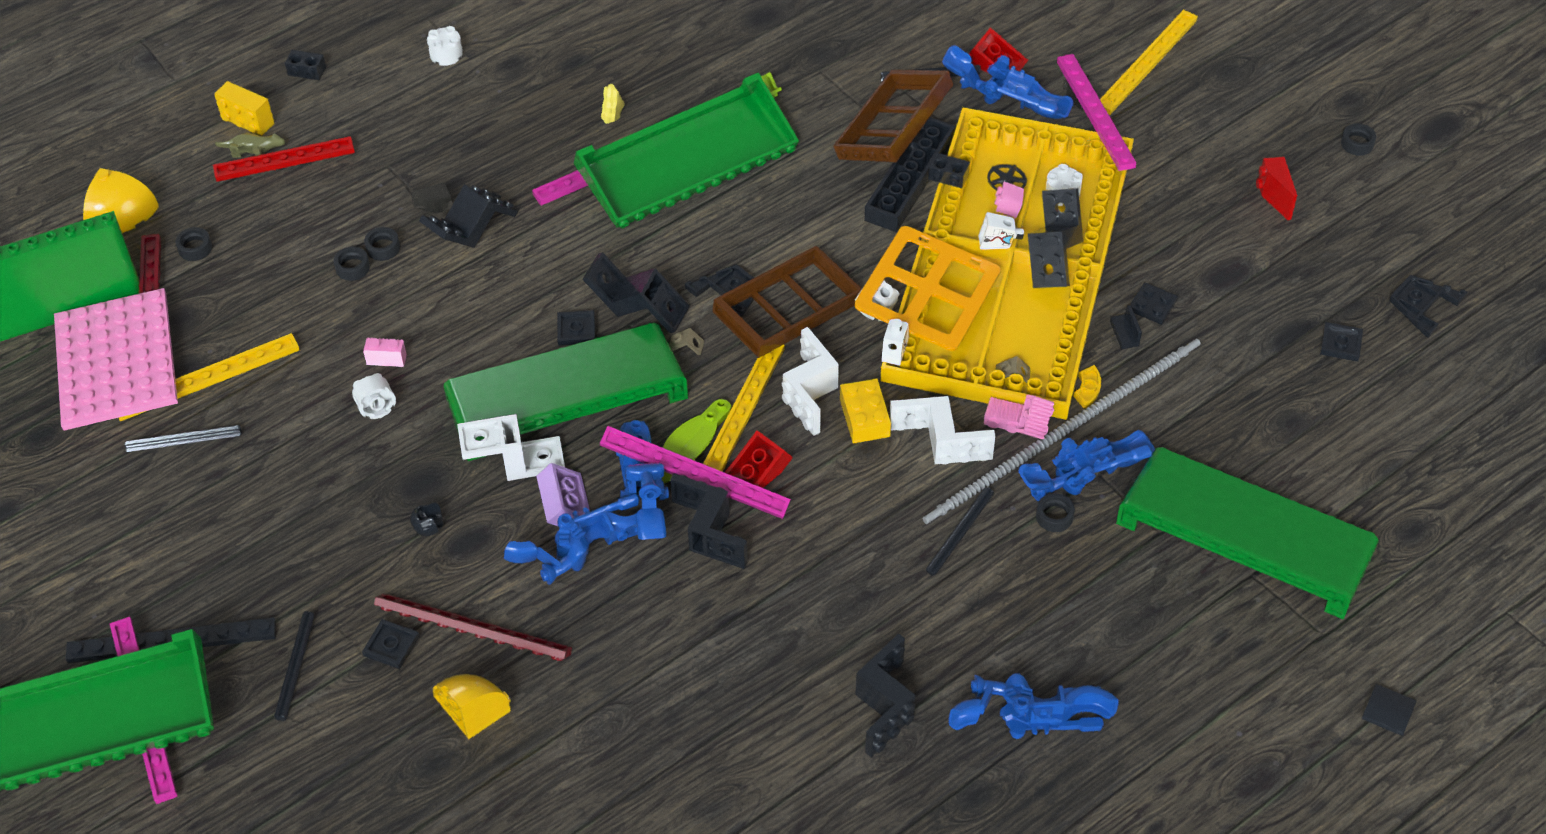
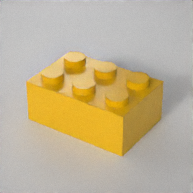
[214,81,275,136]
[840,379,891,443]

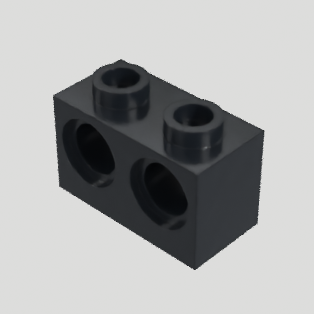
[285,50,326,80]
[929,153,970,189]

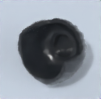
[410,502,443,536]

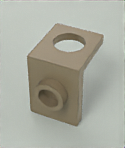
[669,328,704,355]
[996,356,1030,383]

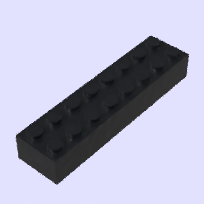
[864,117,955,232]

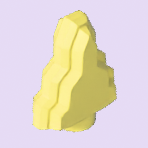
[601,84,624,124]

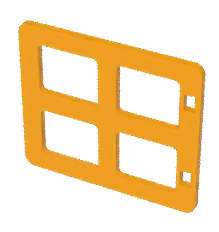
[855,226,1000,351]

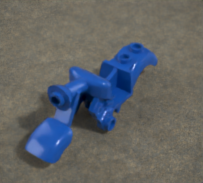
[942,46,1073,119]
[616,420,669,540]
[1019,430,1155,501]
[504,493,642,585]
[949,673,1119,739]

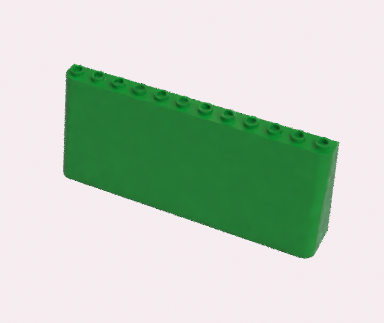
[574,73,799,229]
[0,211,140,342]
[443,323,688,461]
[1116,447,1379,620]
[0,629,214,790]

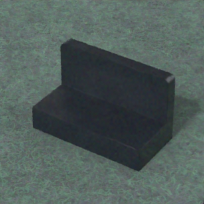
[1110,305,1142,350]

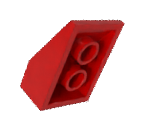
[968,28,1028,73]
[1256,157,1297,220]
[725,431,793,488]

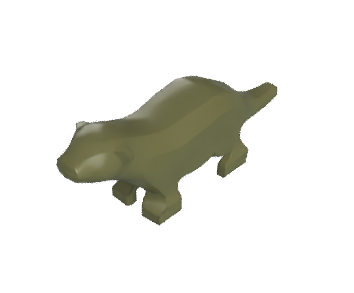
[215,133,285,158]

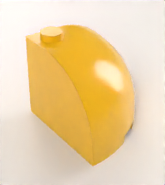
[83,168,159,233]
[433,674,511,739]

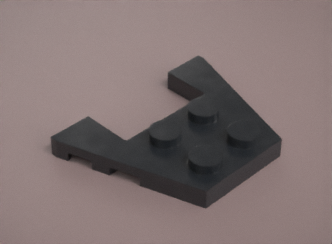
[685,264,754,318]
[1389,275,1467,338]

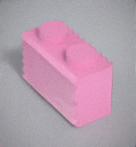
[994,182,1024,218]
[364,337,407,367]
[1016,395,1054,439]
[984,397,1023,433]

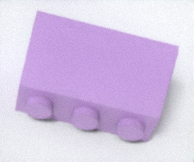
[537,463,590,526]

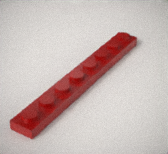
[213,136,355,182]

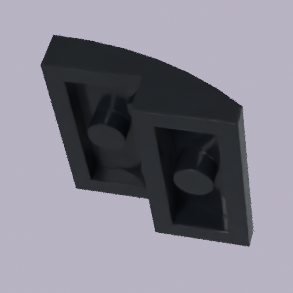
[1362,684,1417,736]

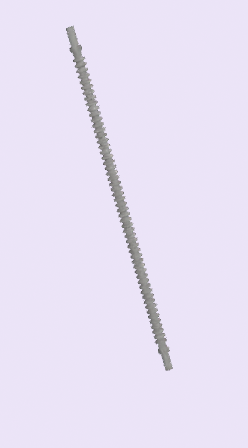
[923,339,1201,524]

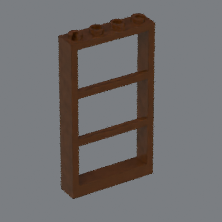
[833,70,953,162]
[712,246,862,358]

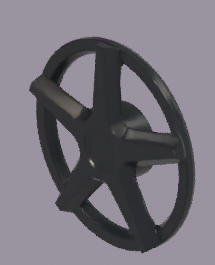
[987,164,1027,191]

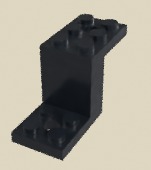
[419,184,518,248]
[1028,188,1083,288]
[582,252,690,333]
[670,473,748,569]
[856,633,915,758]

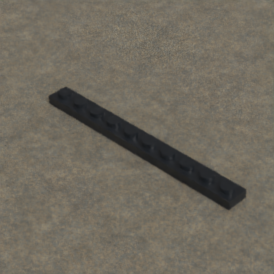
[66,617,276,663]

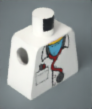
[979,212,1024,249]
[882,319,909,365]

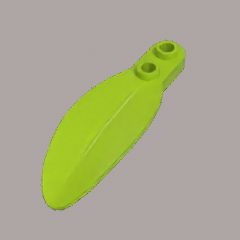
[662,399,731,483]

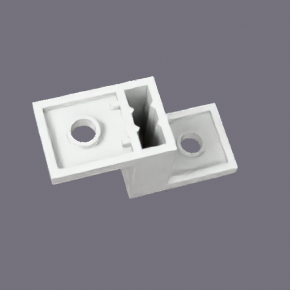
[782,327,838,436]
[890,396,995,464]
[457,414,565,481]

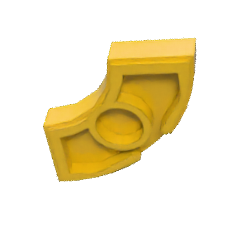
[1073,365,1101,409]

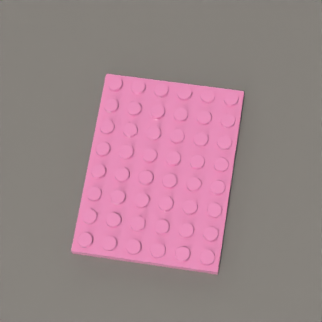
[54,288,178,430]

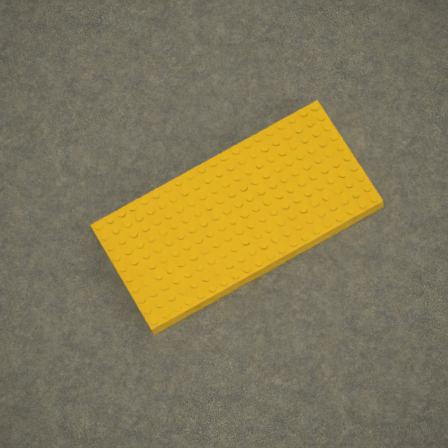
[881,108,1134,420]

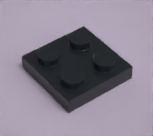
[1130,282,1178,325]
[557,310,595,345]
[1320,322,1363,362]
[362,619,419,669]

